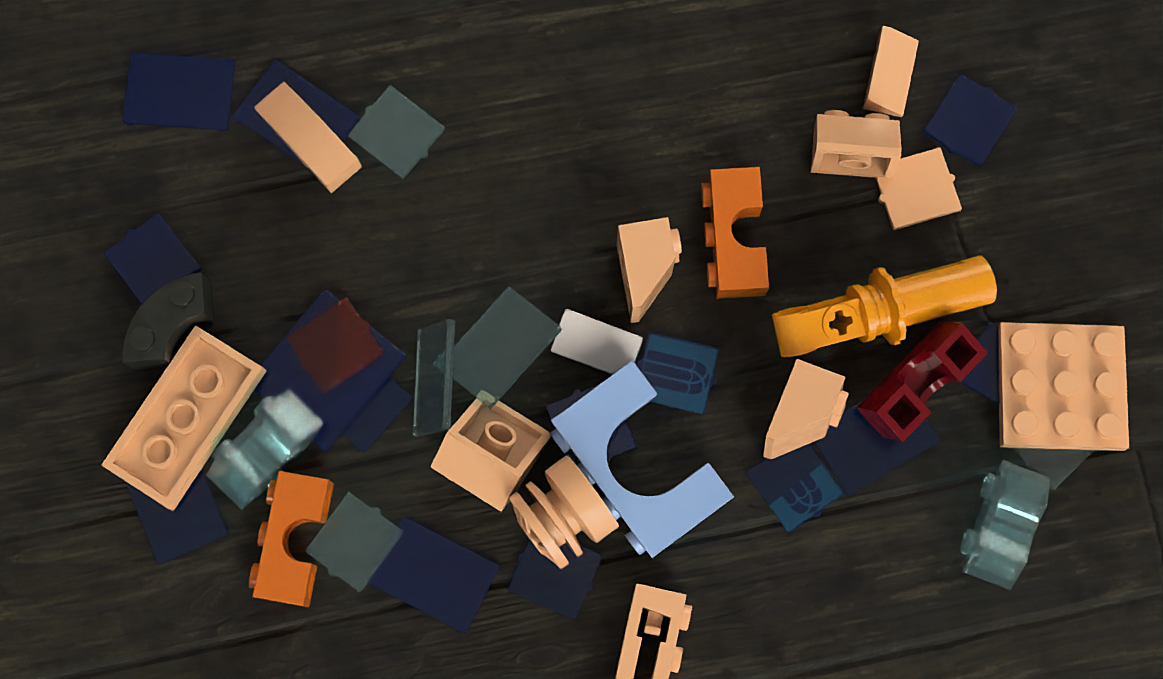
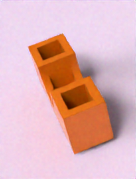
[701,167,769,299]
[249,471,334,607]

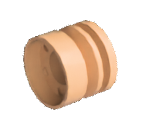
[508,455,619,570]

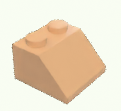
[811,110,902,178]
[617,217,682,323]
[763,359,849,459]
[430,391,552,511]

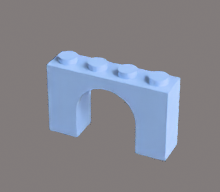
[550,360,734,558]

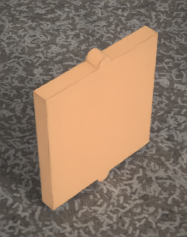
[875,147,962,230]

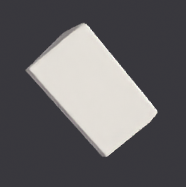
[551,309,643,375]

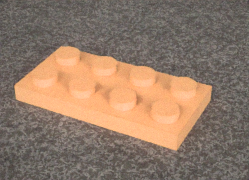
[102,325,267,511]

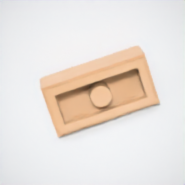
[863,26,919,117]

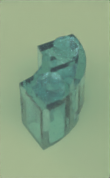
[206,389,324,510]
[960,460,1051,590]

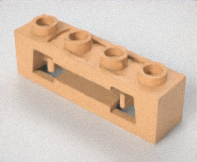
[615,583,692,679]

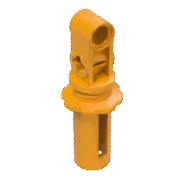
[772,256,997,357]

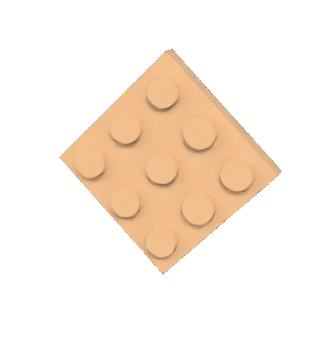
[997,322,1129,451]

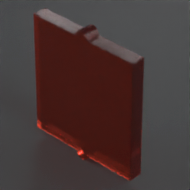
[287,297,385,395]

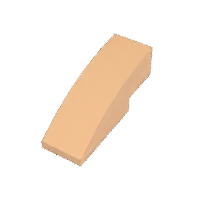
[254,82,362,193]

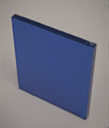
[254,289,407,451]

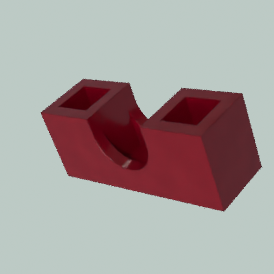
[856,321,988,442]

